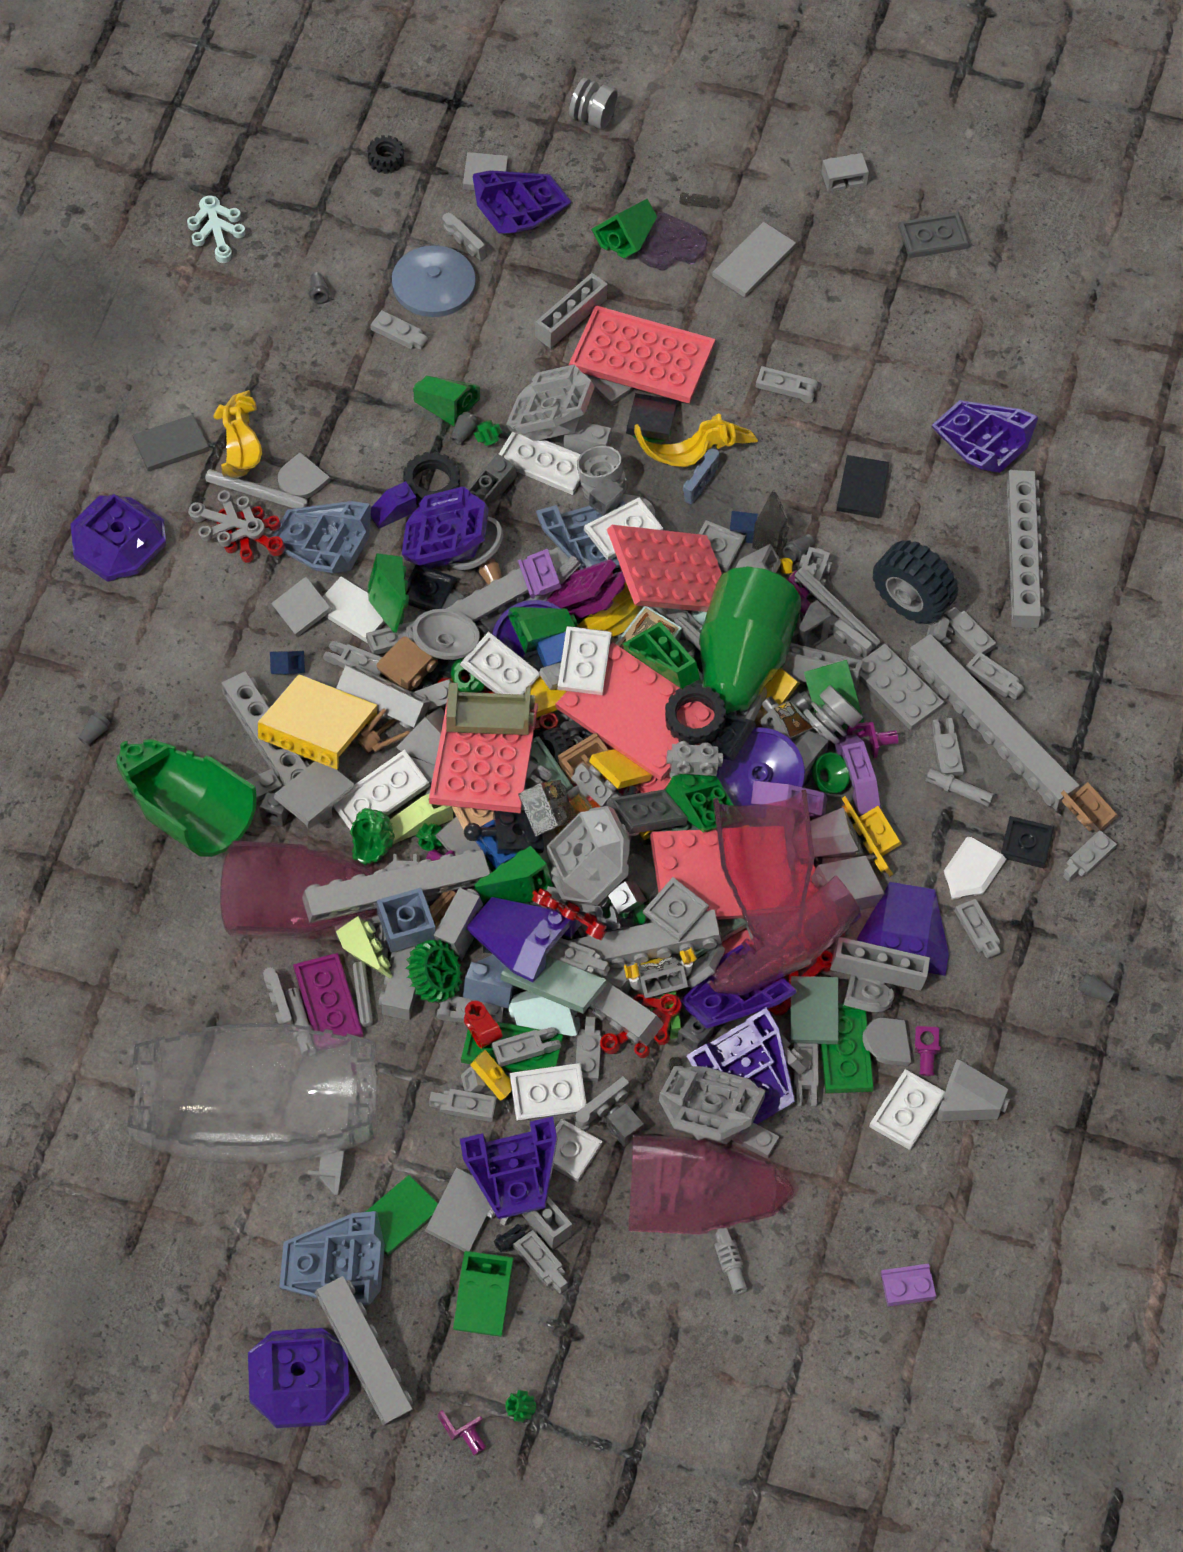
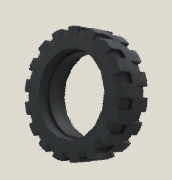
[403,452,460,506]
[665,684,726,745]

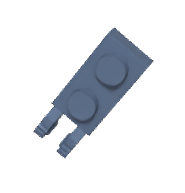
[683,448,720,504]

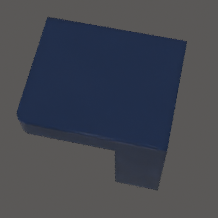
[730,511,758,544]
[270,651,305,674]

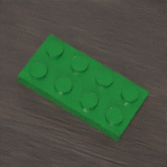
[821,1004,873,1094]
[461,1022,563,1072]

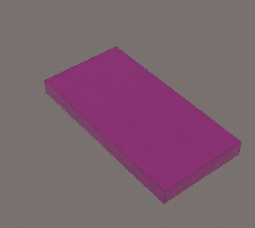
[293,953,363,1049]

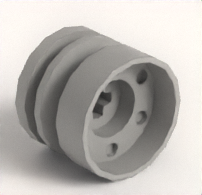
[569,78,618,129]
[577,446,627,500]
[803,685,863,745]

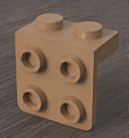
[377,636,438,691]
[1061,782,1118,832]

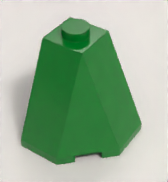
[591,198,657,258]
[413,375,480,427]
[508,607,578,654]

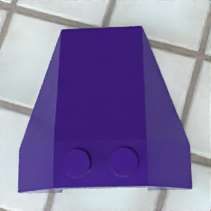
[473,170,571,234]
[932,400,1038,473]
[857,882,949,976]
[466,897,582,982]
[681,942,797,1029]
[686,1007,795,1124]
[460,1116,558,1219]

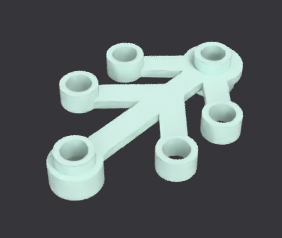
[187,196,245,263]

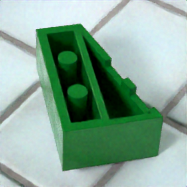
[623,621,700,689]

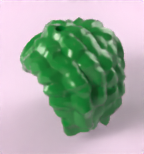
[350,808,395,865]

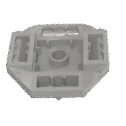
[506,365,595,441]
[547,806,630,906]
[659,1066,765,1144]

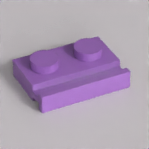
[518,549,562,599]
[881,1264,936,1307]

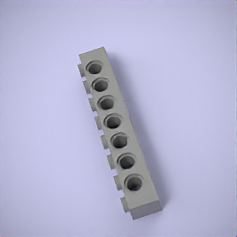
[1006,470,1044,628]
[222,671,334,829]

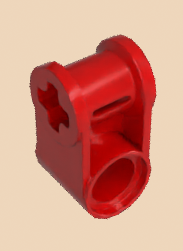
[464,1001,503,1049]

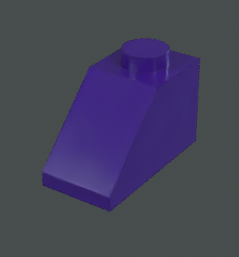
[370,481,416,529]

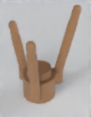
[357,708,410,753]

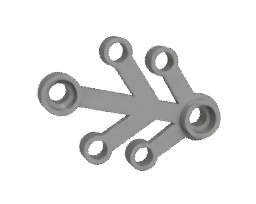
[188,490,265,547]

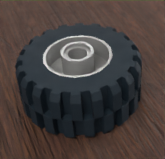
[872,540,958,624]

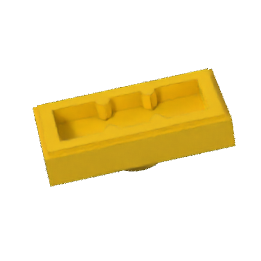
[470,1050,512,1101]

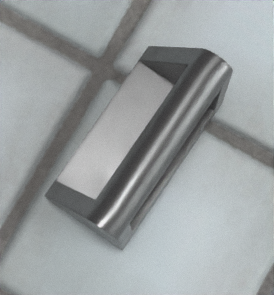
[797,600,831,648]

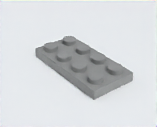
[859,644,944,731]

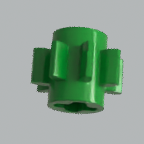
[474,420,502,446]
[416,823,442,851]
[505,1390,536,1422]

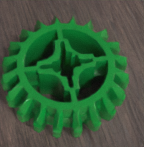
[405,940,463,1003]

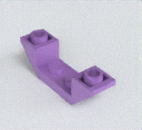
[835,734,881,817]
[751,781,827,819]

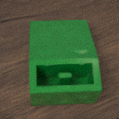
[367,553,409,633]
[665,774,743,833]
[474,846,553,906]
[453,1251,513,1337]

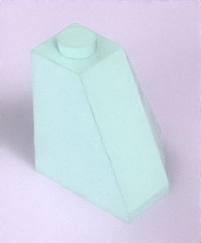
[509,991,580,1036]

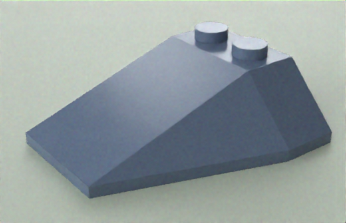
[272,501,371,573]
[536,501,625,570]
[279,1211,385,1305]

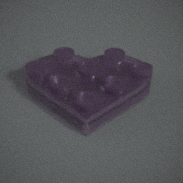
[638,210,707,271]

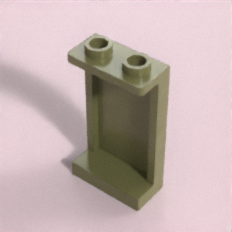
[446,683,535,735]

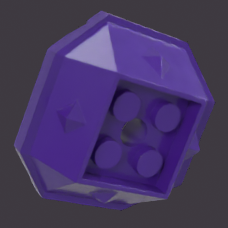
[402,486,489,569]
[71,494,166,582]
[248,1328,350,1428]

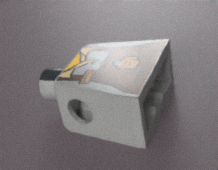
[760,696,814,741]

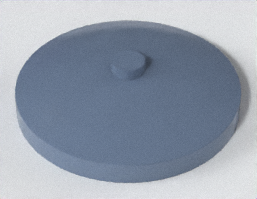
[392,246,475,317]

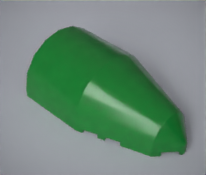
[699,566,801,714]
[116,739,257,857]

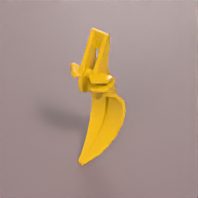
[213,390,262,479]
[634,413,758,467]
[577,582,643,637]

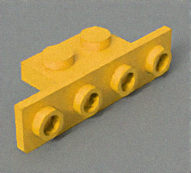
[842,796,902,877]

